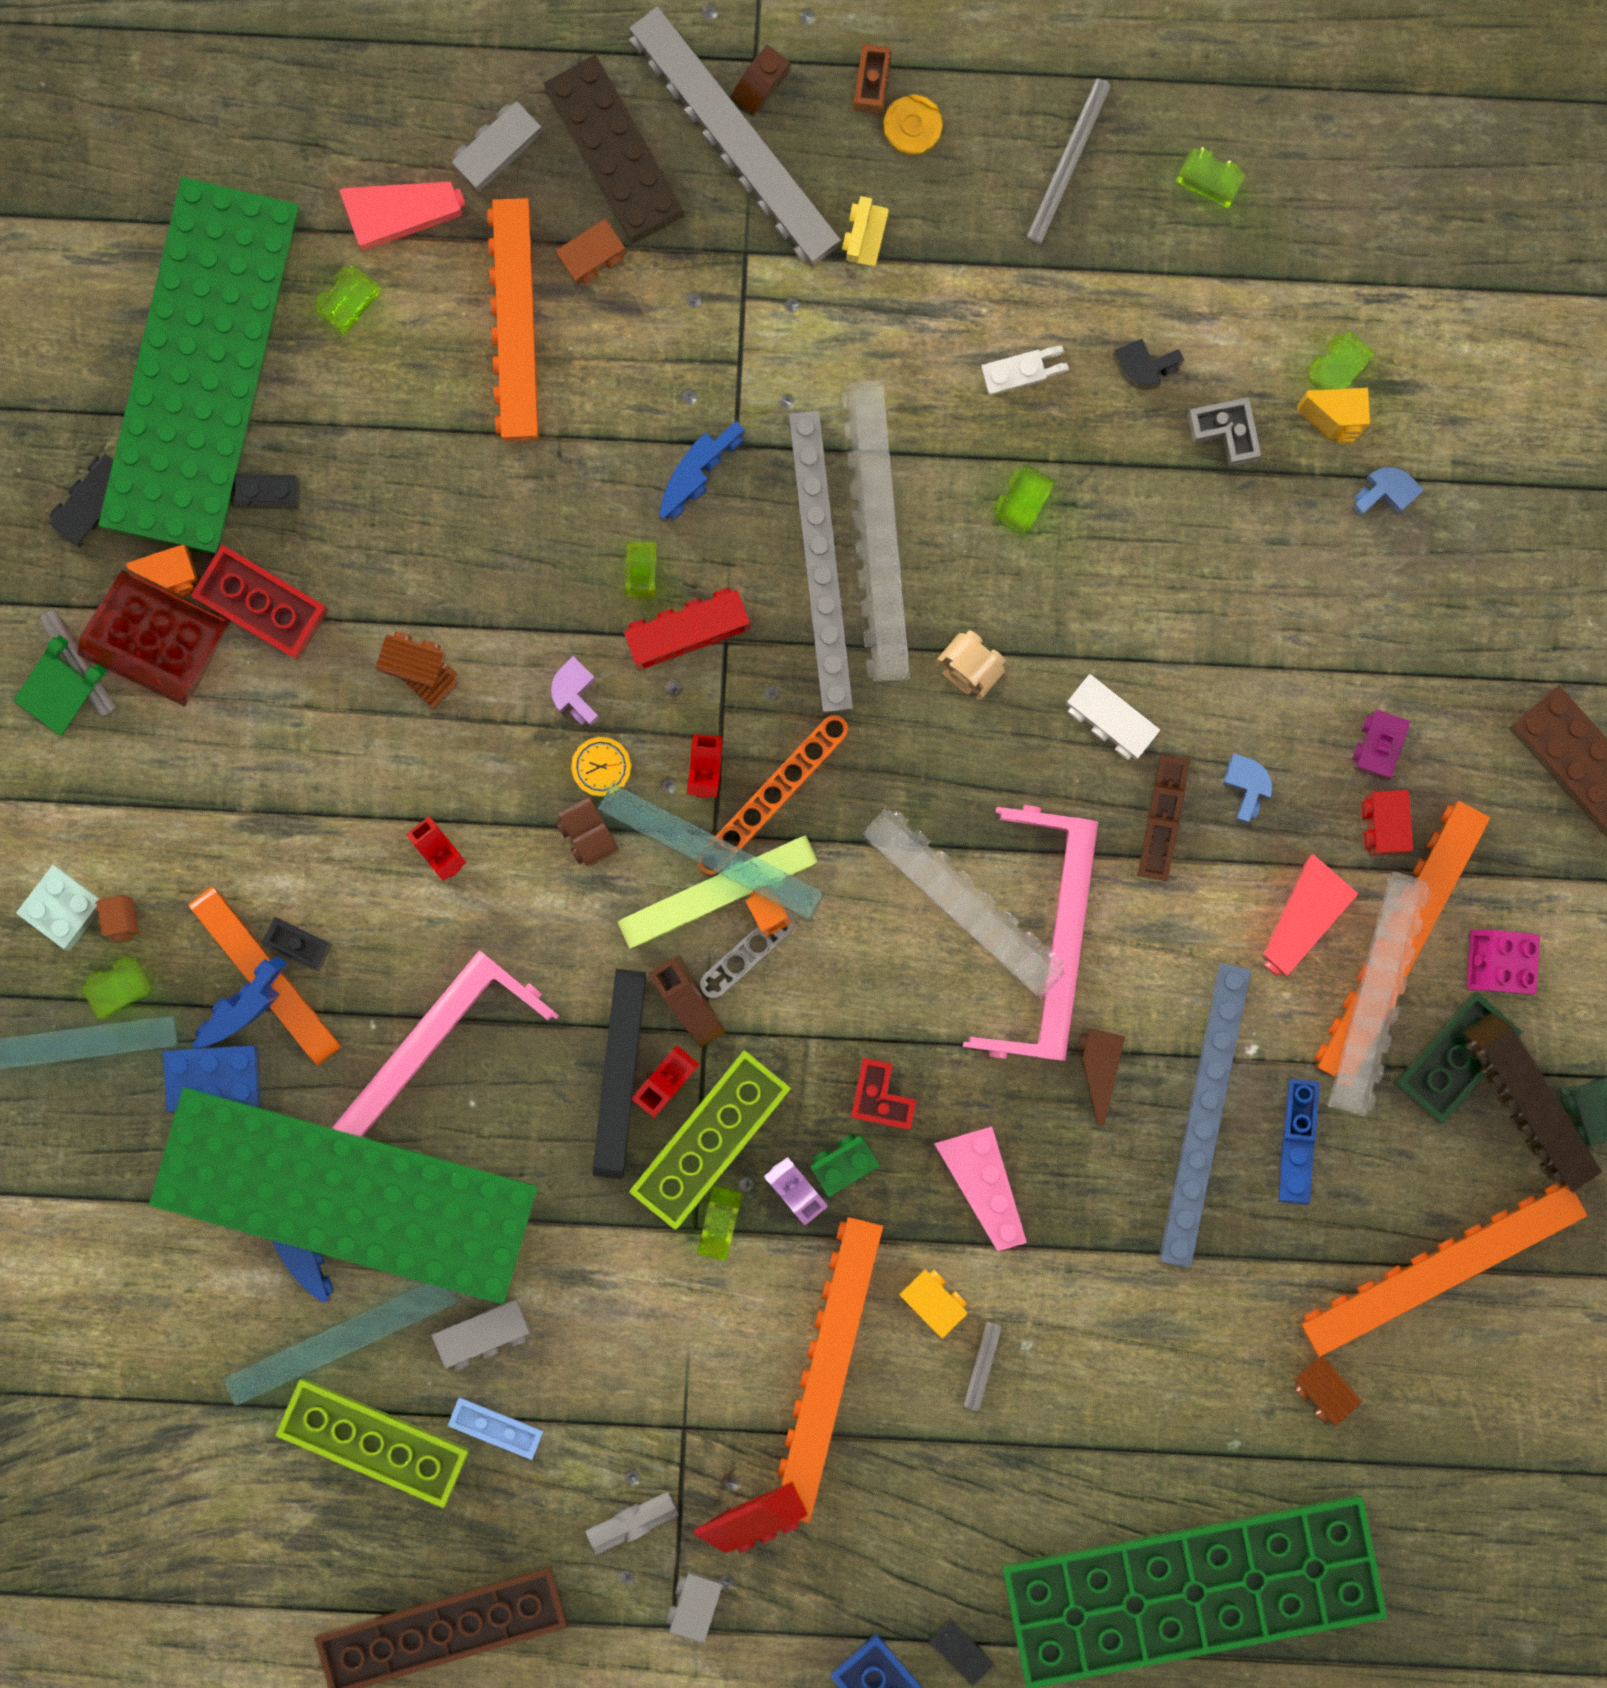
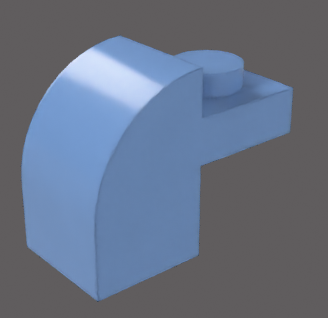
[1352,467,1423,517]
[1222,753,1272,824]

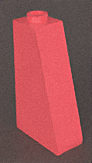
[339,182,466,251]
[1262,854,1359,977]

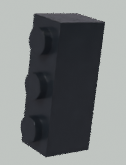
[49,454,114,548]

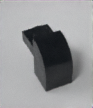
[1113,339,1184,390]

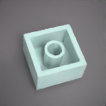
[16,865,100,951]

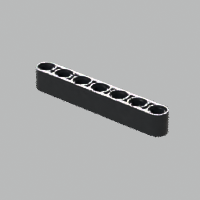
[592,968,646,1179]

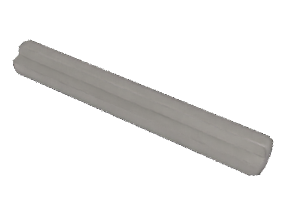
[40,611,115,716]

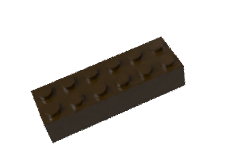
[543,54,684,245]
[1463,1012,1602,1193]

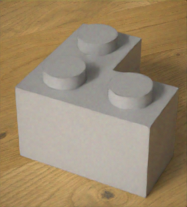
[1187,397,1261,467]

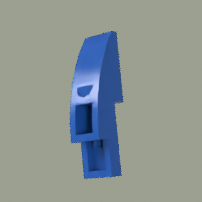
[659,421,745,522]
[192,956,287,1049]
[1278,1079,1320,1205]
[272,1240,334,1302]

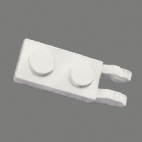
[981,345,1069,395]

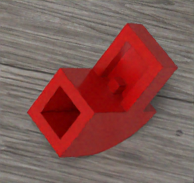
[687,734,723,798]
[406,816,467,882]
[631,1045,700,1118]

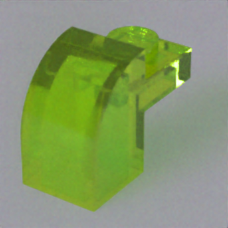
[625,542,657,598]
[697,1186,743,1261]

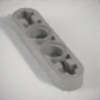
[700,911,794,998]

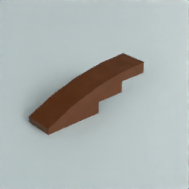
[1138,753,1191,881]

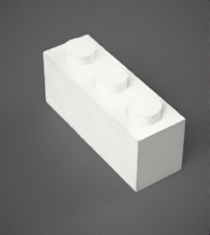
[1066,674,1160,760]

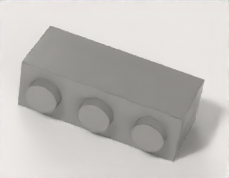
[451,101,543,193]
[432,1299,531,1371]

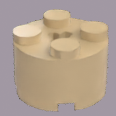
[935,630,1006,700]

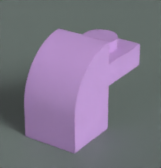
[551,656,599,726]
[764,1157,828,1225]

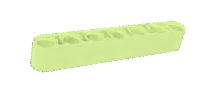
[617,835,819,949]

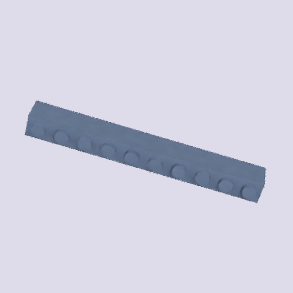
[1158,963,1251,1268]

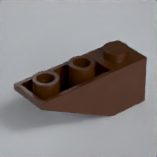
[648,955,726,1048]

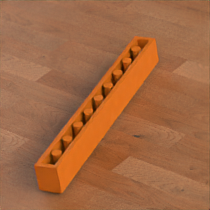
[1314,801,1490,1085]
[1299,1183,1588,1357]
[774,1217,883,1523]

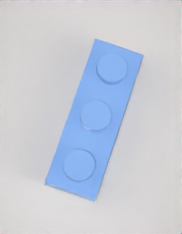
[448,1397,544,1460]

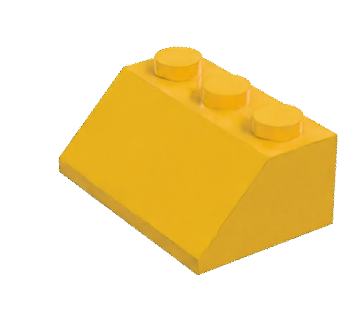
[1297,388,1370,444]

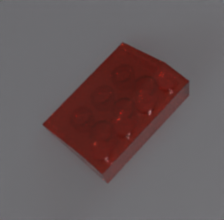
[77,570,229,707]

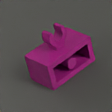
[1351,709,1411,780]

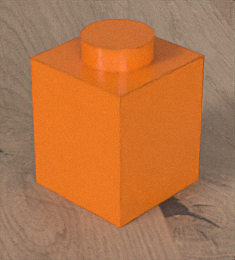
[745,886,792,937]

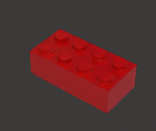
[190,545,329,661]
[624,587,751,671]

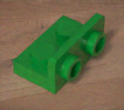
[810,1133,880,1197]

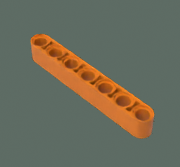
[697,715,848,876]
[188,886,341,1066]

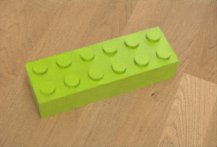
[629,1050,791,1230]
[275,1377,470,1508]

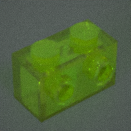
[1176,147,1246,208]

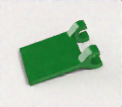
[13,635,108,736]

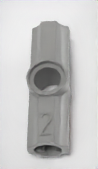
[585,1491,679,1555]

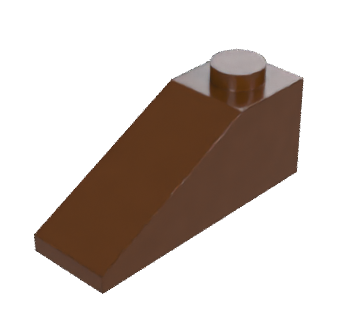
[1077,1028,1125,1125]

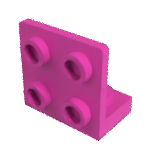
[1466,930,1540,995]

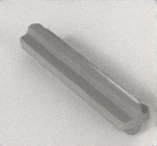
[964,1322,1002,1411]

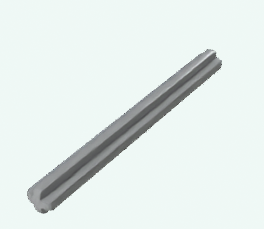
[1027,78,1111,244]

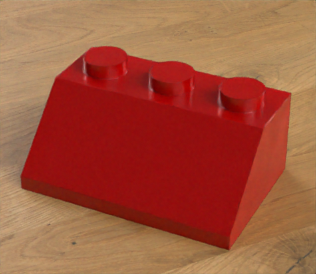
[693,1482,808,1553]

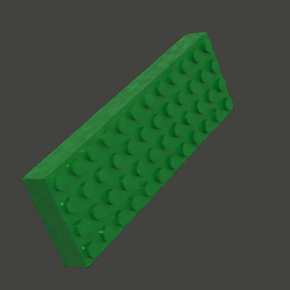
[98,177,300,556]
[149,1086,537,1305]
[1001,1494,1387,1688]

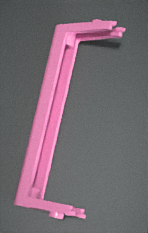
[963,805,1099,1061]
[332,950,559,1137]

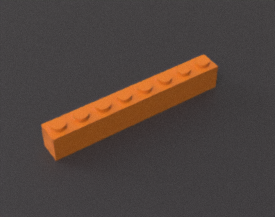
[487,198,539,442]

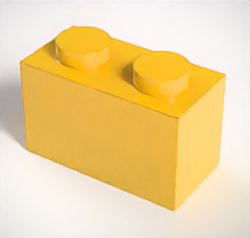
[899,1269,968,1338]

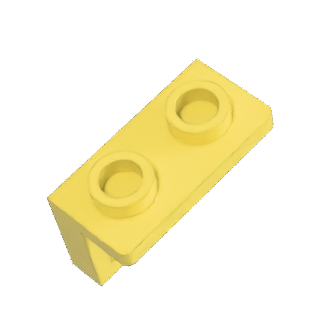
[842,196,888,267]

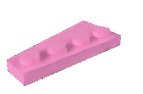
[934,1126,1027,1251]

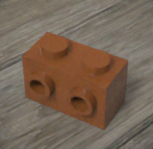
[555,218,626,286]

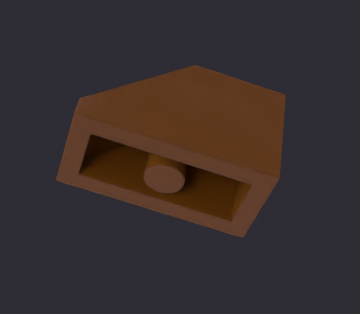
[730,44,790,116]

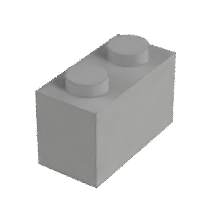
[666,1571,723,1643]

